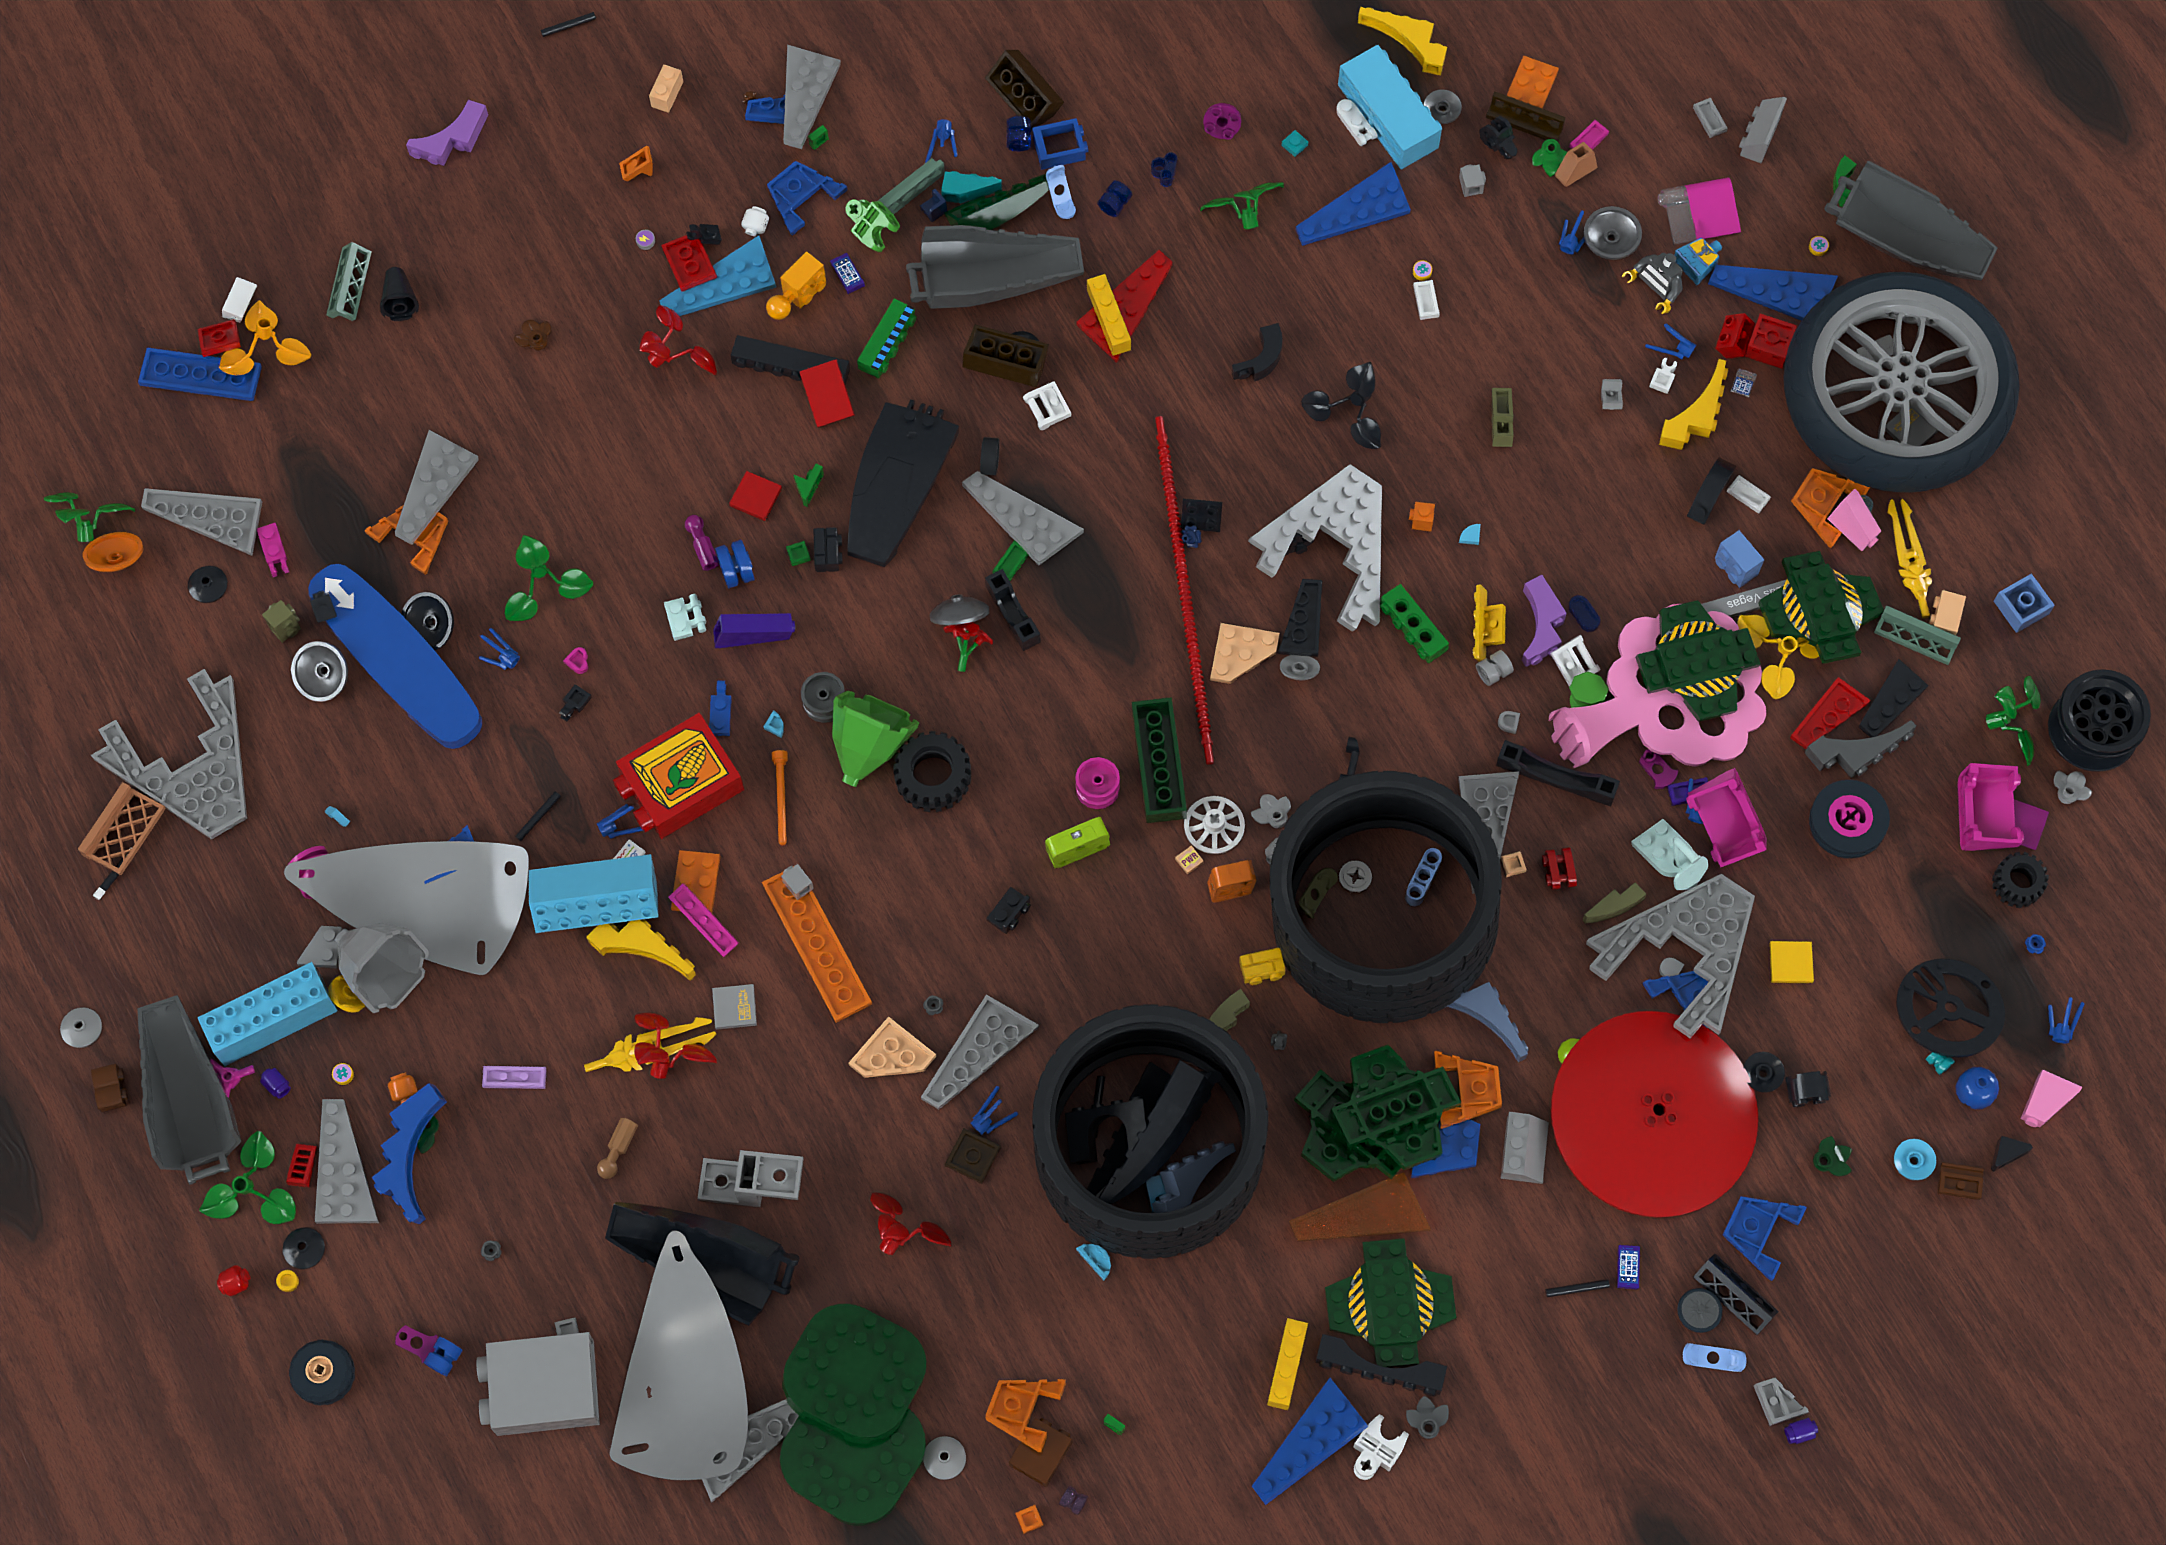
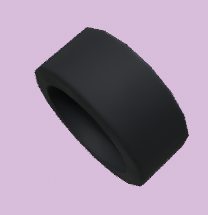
[980,437,1000,475]

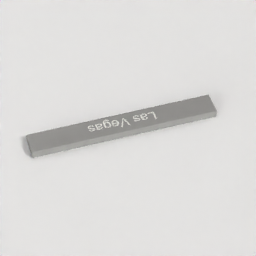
[1701,580,1786,617]

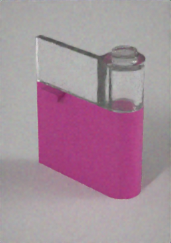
[1658,177,1741,245]

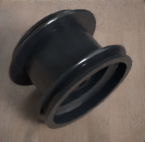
[2048,669,2151,772]

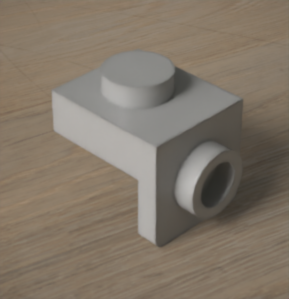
[1601,379,1623,410]

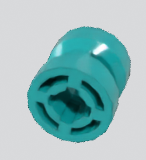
[1925,1052,1955,1075]

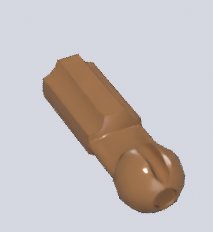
[597,1118,638,1179]

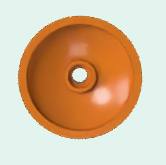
[83,532,143,572]

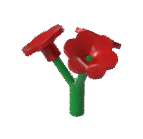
[943,622,993,672]

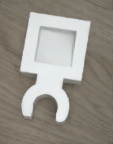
[1649,358,1677,394]

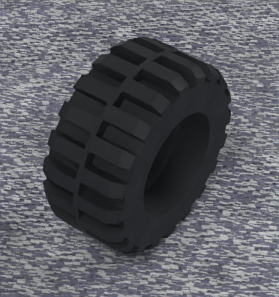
[894,731,971,812]

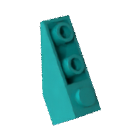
[941,171,1002,203]

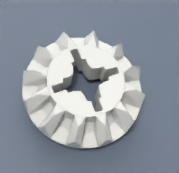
[1339,861,1372,893]

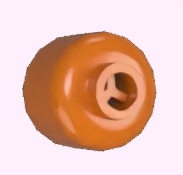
[387,1072,418,1104]

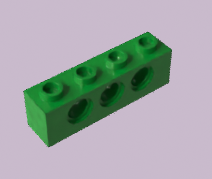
[1380,584,1449,664]

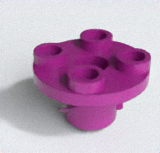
[1203,103,1241,140]

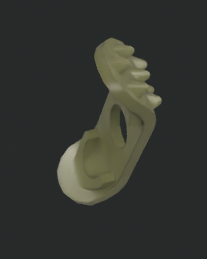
[1299,868,1338,919]

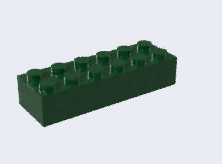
[1132,697,1187,823]

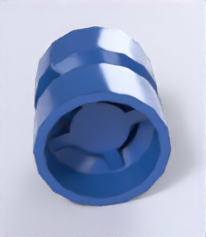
[423,1337,463,1377]

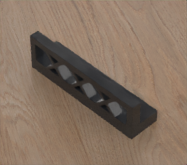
[1693,1254,1779,1335]

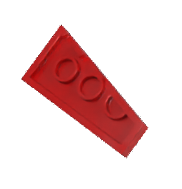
[1790,677,1871,749]

